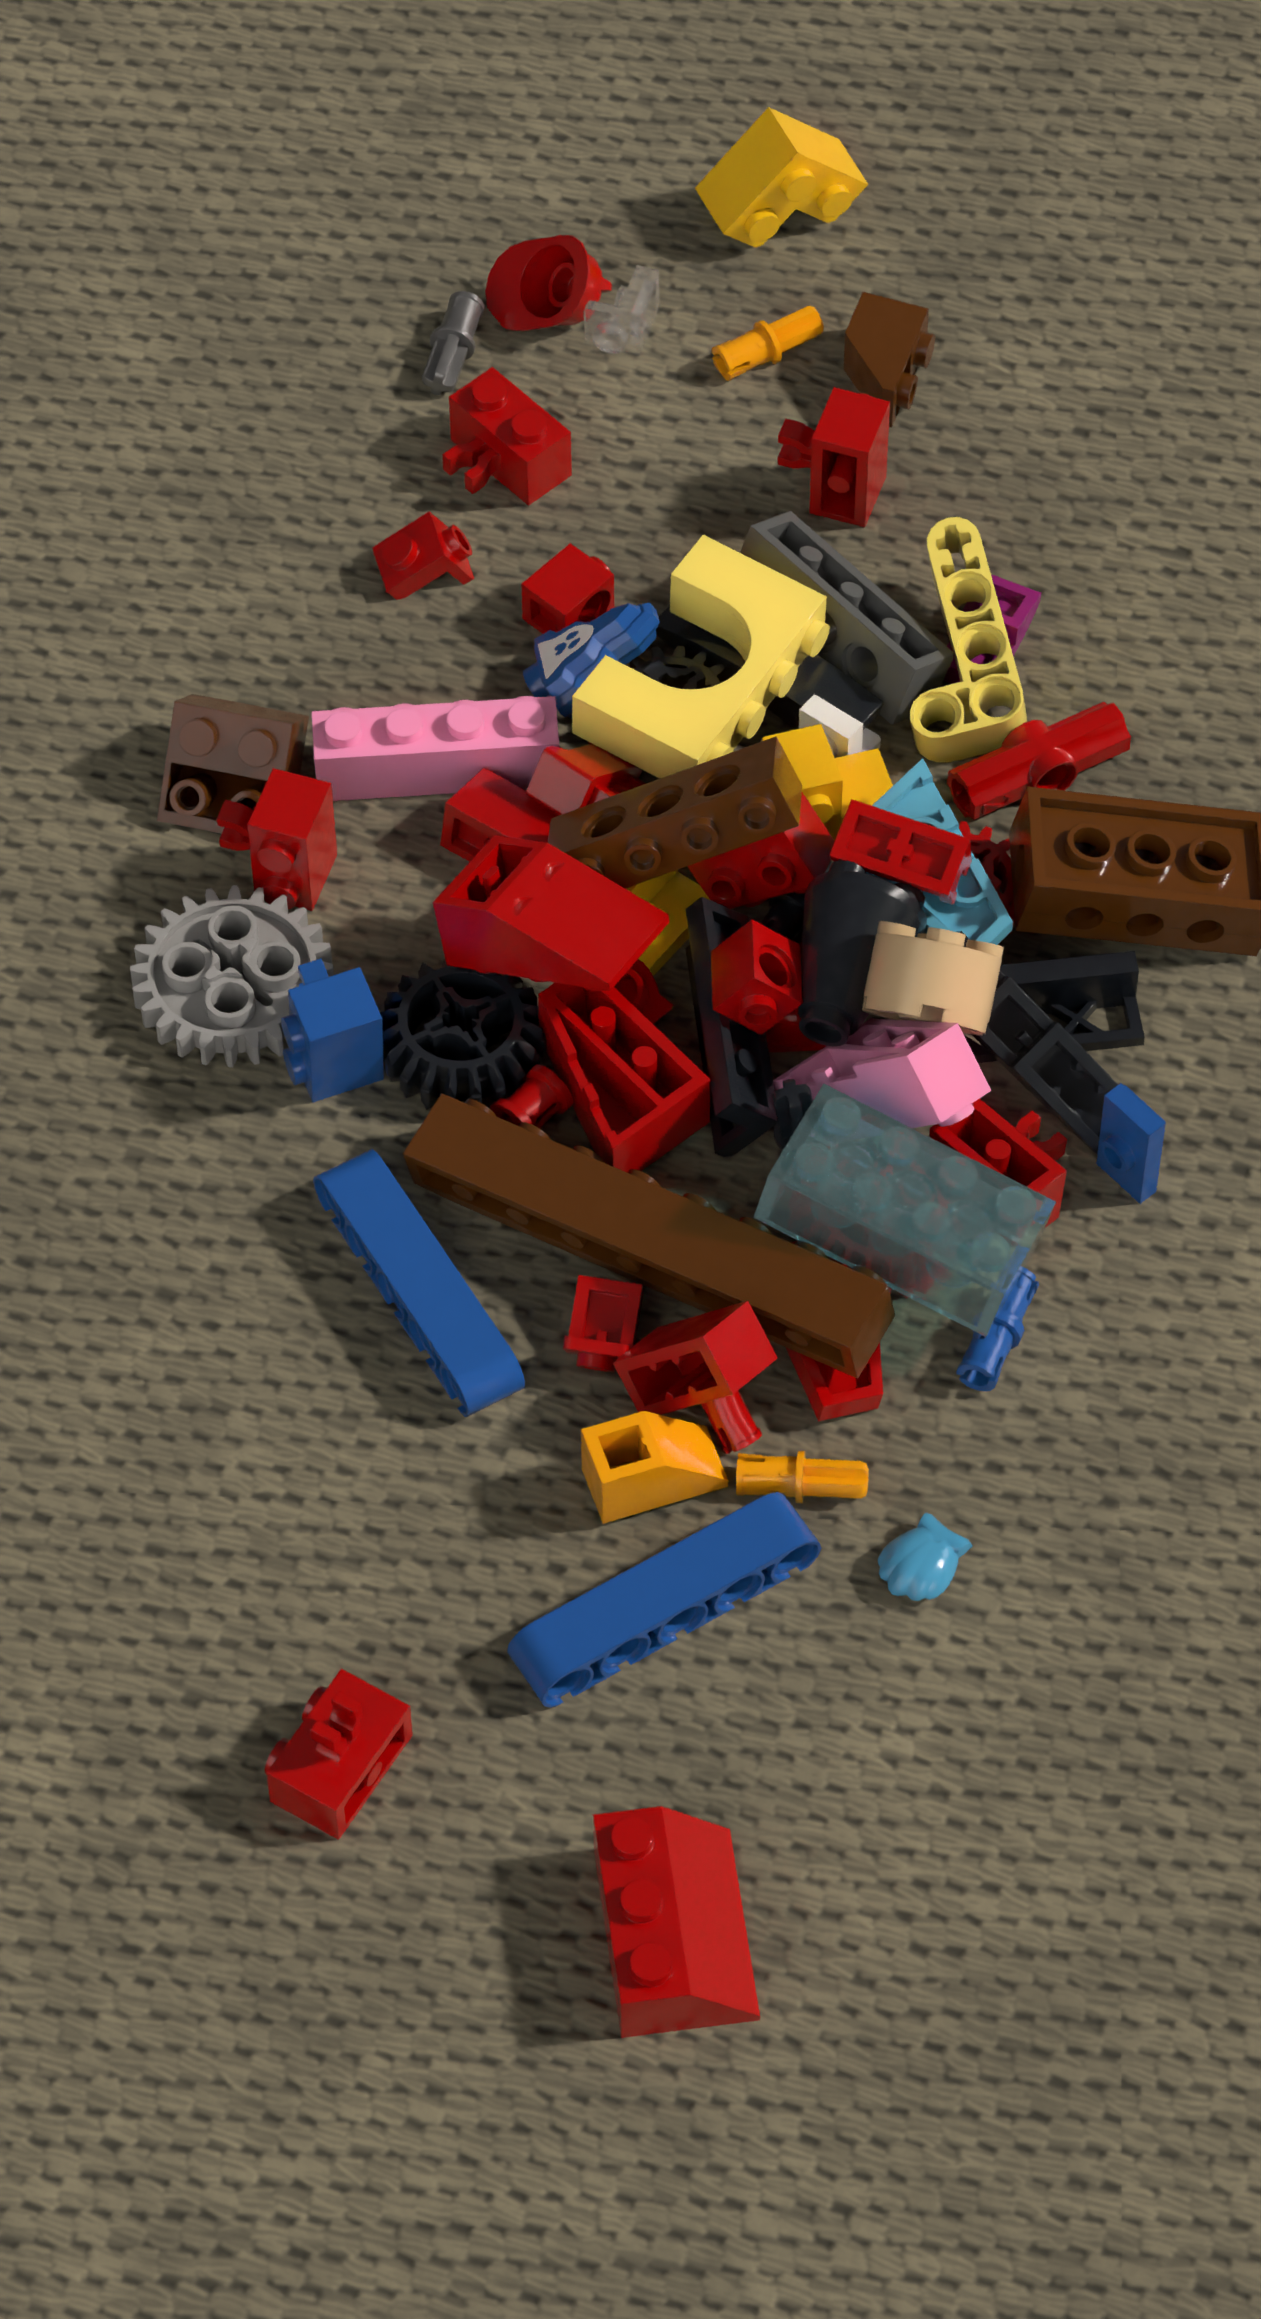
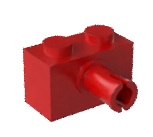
[612,1301,778,1454]

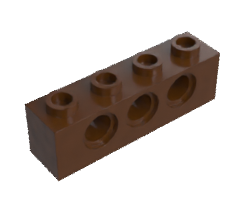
[548,736,802,888]

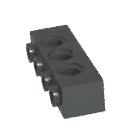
[740,511,955,725]

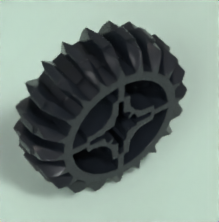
[380,959,546,1110]

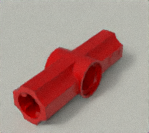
[947,702,1131,820]

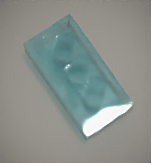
[753,1084,1056,1337]

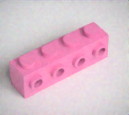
[312,696,559,801]

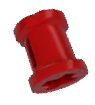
[490,1064,574,1129]

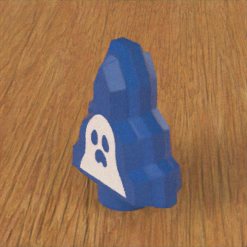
[523,602,660,719]

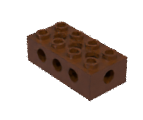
[1009,786,1261,956]

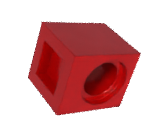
[521,543,614,634]
[711,919,803,1035]

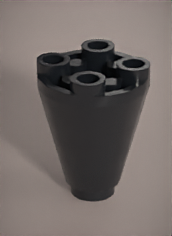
[798,860,927,1047]

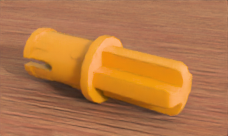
[711,306,824,381]
[736,1451,869,1503]

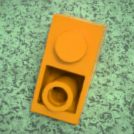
[581,1411,728,1524]

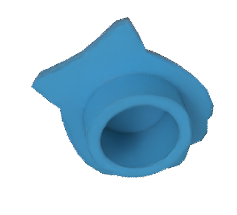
[878,1512,973,1601]

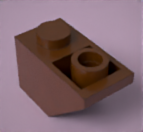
[844,292,935,427]

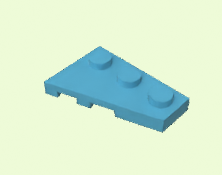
[866,758,1013,945]

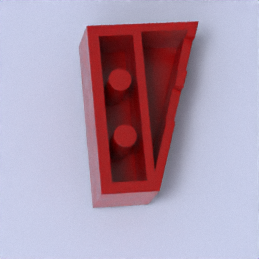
[538,983,710,1172]

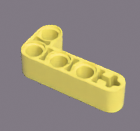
[910,517,1027,762]

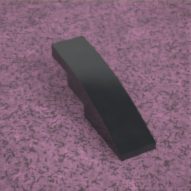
[655,606,884,730]
[956,931,1118,1155]

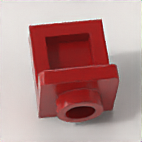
[372,511,474,600]
[563,1275,645,1372]

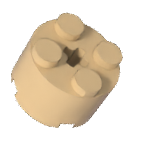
[862,921,1004,1036]

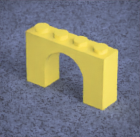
[572,535,830,779]

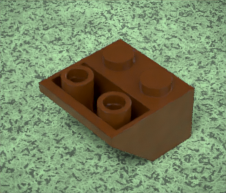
[157,694,309,833]

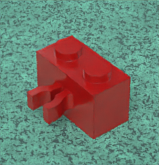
[442,367,572,506]
[777,387,890,527]
[217,768,337,911]
[924,1098,1067,1251]
[264,1668,413,1840]

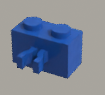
[281,958,384,1102]

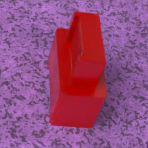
[526,742,646,815]

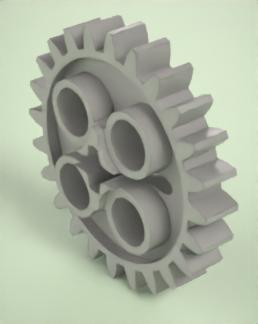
[130,885,334,1067]

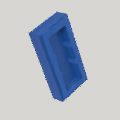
[1096,1083,1166,1204]

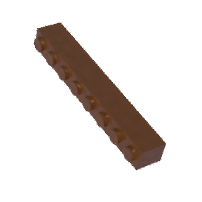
[403,1093,895,1379]

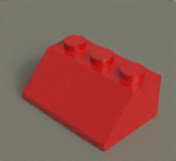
[593,1806,760,2038]

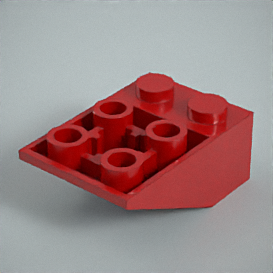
[432,835,670,991]

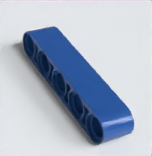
[313,1149,525,1417]
[507,1492,821,1708]

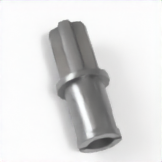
[422,291,484,395]

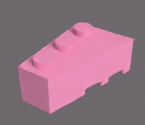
[773,1018,991,1144]

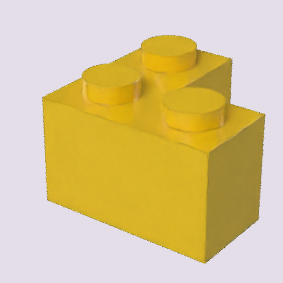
[695,107,868,248]
[762,724,893,841]

